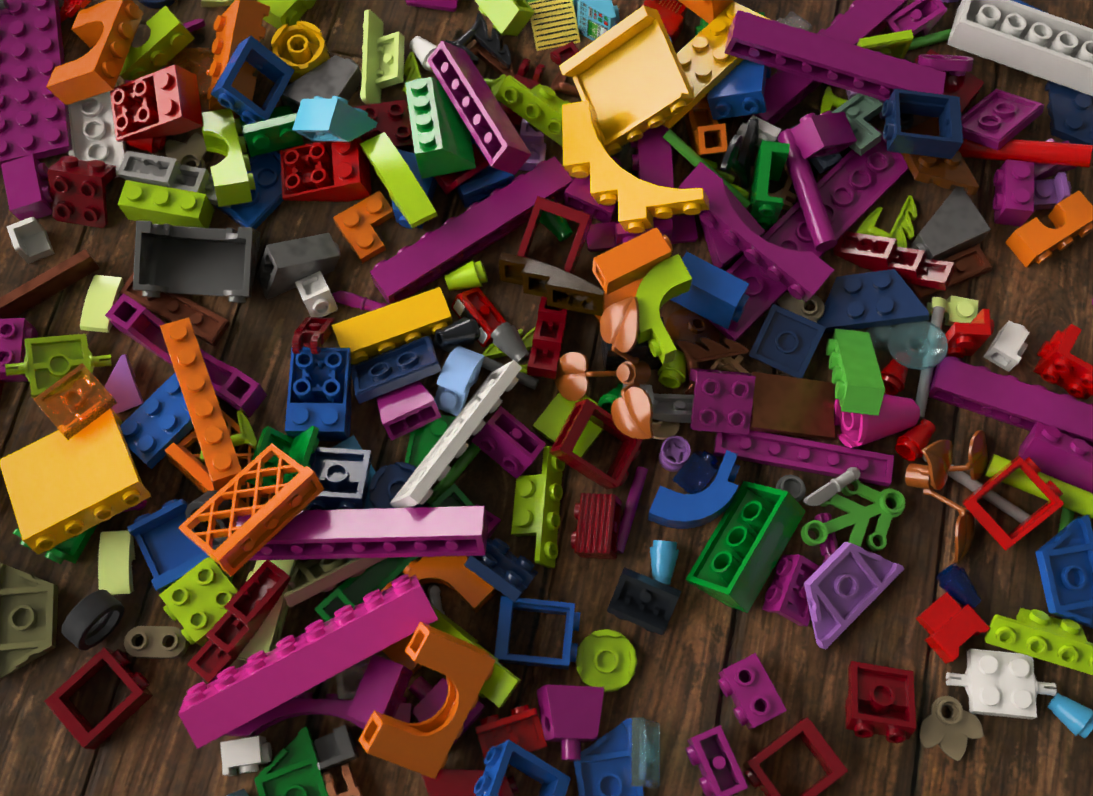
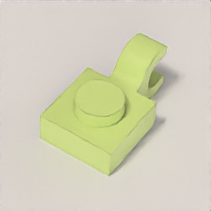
[926,295,979,326]

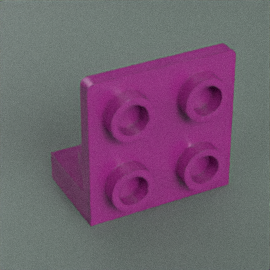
[689,368,756,434]

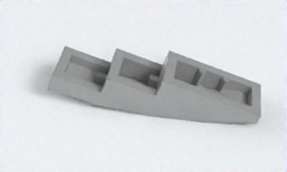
[117,151,231,208]

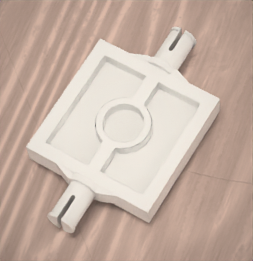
[946,649,1057,720]

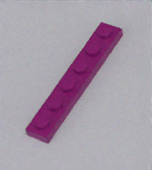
[713,430,894,487]

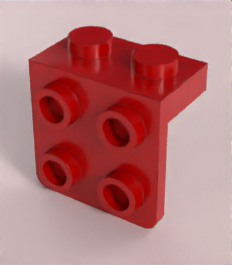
[1033,324,1093,399]

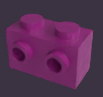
[791,110,857,160]
[1,154,53,221]
[993,159,1034,227]
[0,318,38,382]
[472,406,546,479]
[718,653,787,730]
[685,725,748,796]

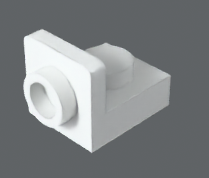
[736,115,781,150]
[295,271,338,317]

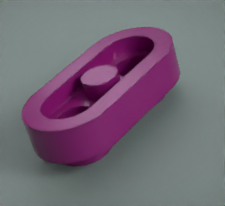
[918,54,974,76]

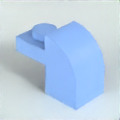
[434,346,485,416]

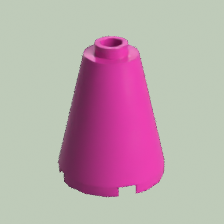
[834,394,920,448]

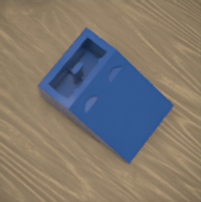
[285,347,351,441]

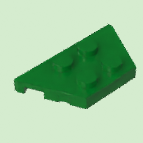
[254,727,329,796]

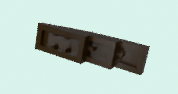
[499,252,605,316]

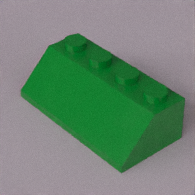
[405,77,476,179]
[685,481,806,613]

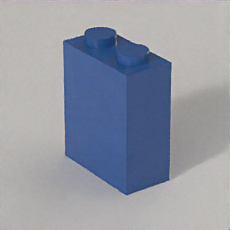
[670,252,750,330]

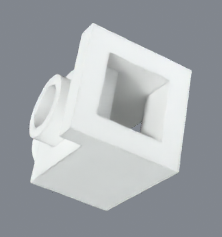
[984,320,1030,372]
[220,736,272,776]

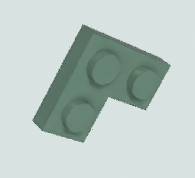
[832,93,883,156]

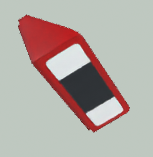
[451,287,506,347]

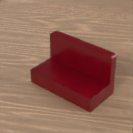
[434,143,490,195]

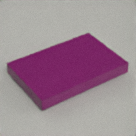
[961,89,1044,150]

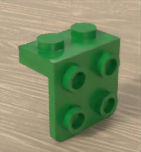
[239,105,304,157]
[246,426,319,495]

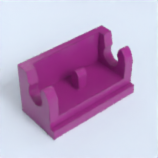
[347,654,413,724]

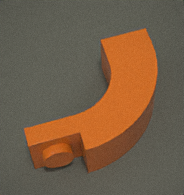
[685,94,728,156]

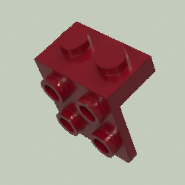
[47,156,116,228]

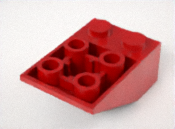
[110,64,203,142]
[280,137,372,202]

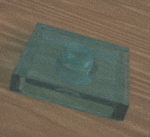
[631,718,660,788]

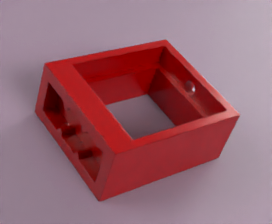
[962,456,1064,551]

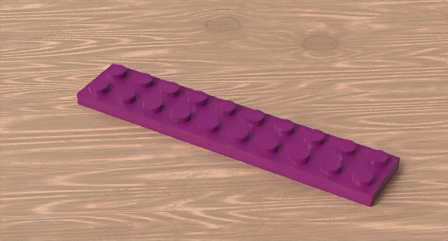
[709,127,910,342]

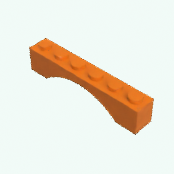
[160,317,245,491]

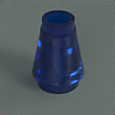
[936,563,982,608]

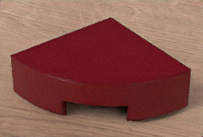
[550,41,579,65]

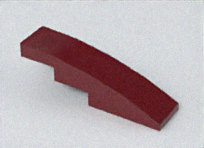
[833,232,955,291]
[527,296,569,379]
[187,559,291,683]

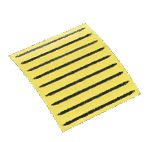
[527,0,581,51]

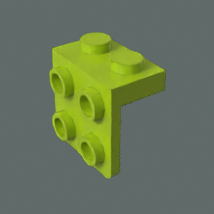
[159,557,238,646]

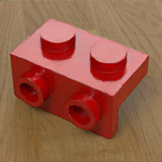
[937,309,994,358]
[475,705,548,759]

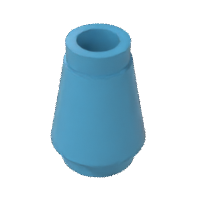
[650,540,680,585]
[1047,692,1093,739]

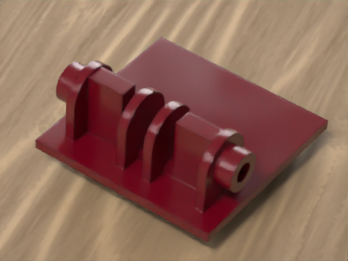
[353,100,413,148]

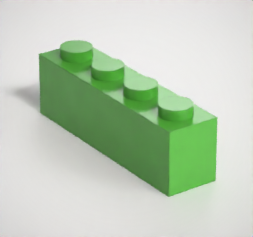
[826,328,885,416]

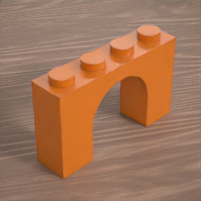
[46,0,144,105]
[592,227,673,323]
[381,556,498,677]
[359,622,496,779]

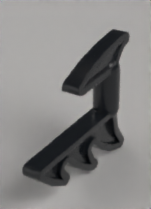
[445,13,511,69]
[720,119,759,188]

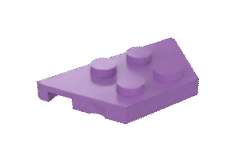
[804,542,904,650]

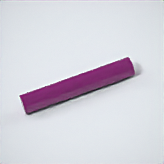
[777,128,837,251]

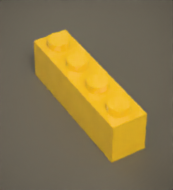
[332,287,453,364]

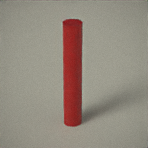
[959,138,1093,168]

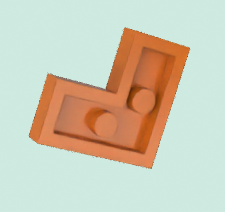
[333,190,395,264]

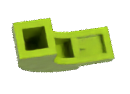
[635,254,692,365]

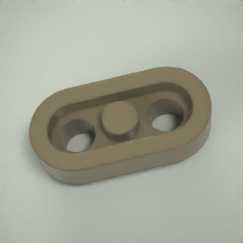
[124,626,189,659]

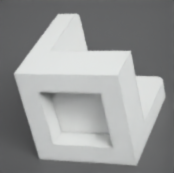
[7,217,55,264]

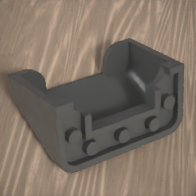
[133,220,260,303]

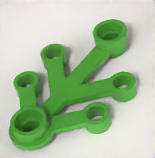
[801,479,905,552]

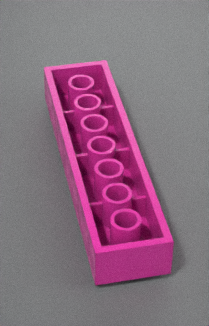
[178,574,438,749]

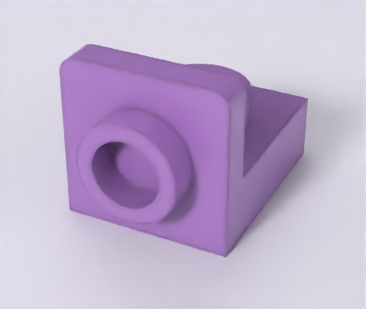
[1034,172,1071,210]

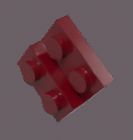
[845,661,916,743]

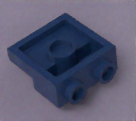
[304,447,372,510]
[464,538,538,602]

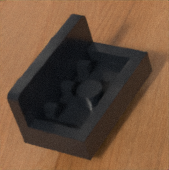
[607,567,681,635]

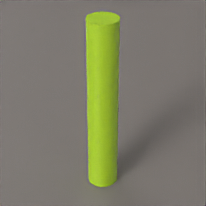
[985,454,1093,519]

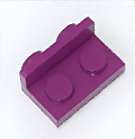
[762,555,820,627]

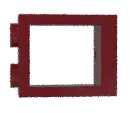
[517,196,594,274]
[549,399,643,490]
[44,647,153,750]
[743,717,848,796]

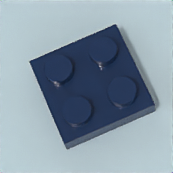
[749,304,826,378]

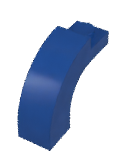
[648,450,740,529]

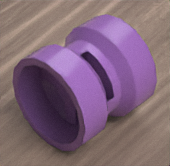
[659,436,691,472]

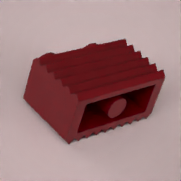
[571,493,622,560]

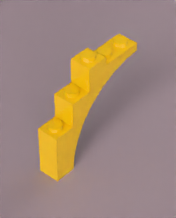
[562,100,709,233]

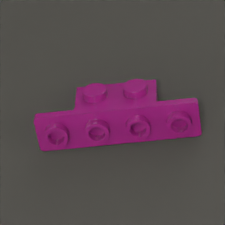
[586,215,698,252]

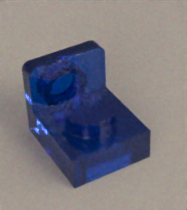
[672,450,720,494]

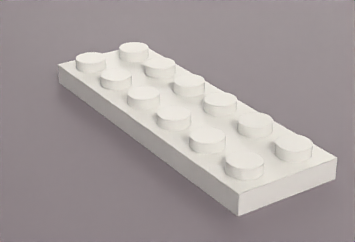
[389,360,522,508]

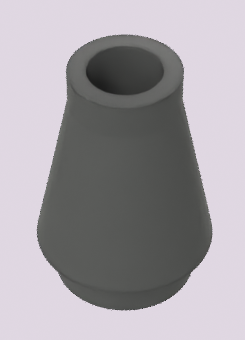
[491,322,530,365]

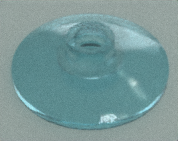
[888,321,948,370]

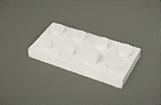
[68,82,127,178]

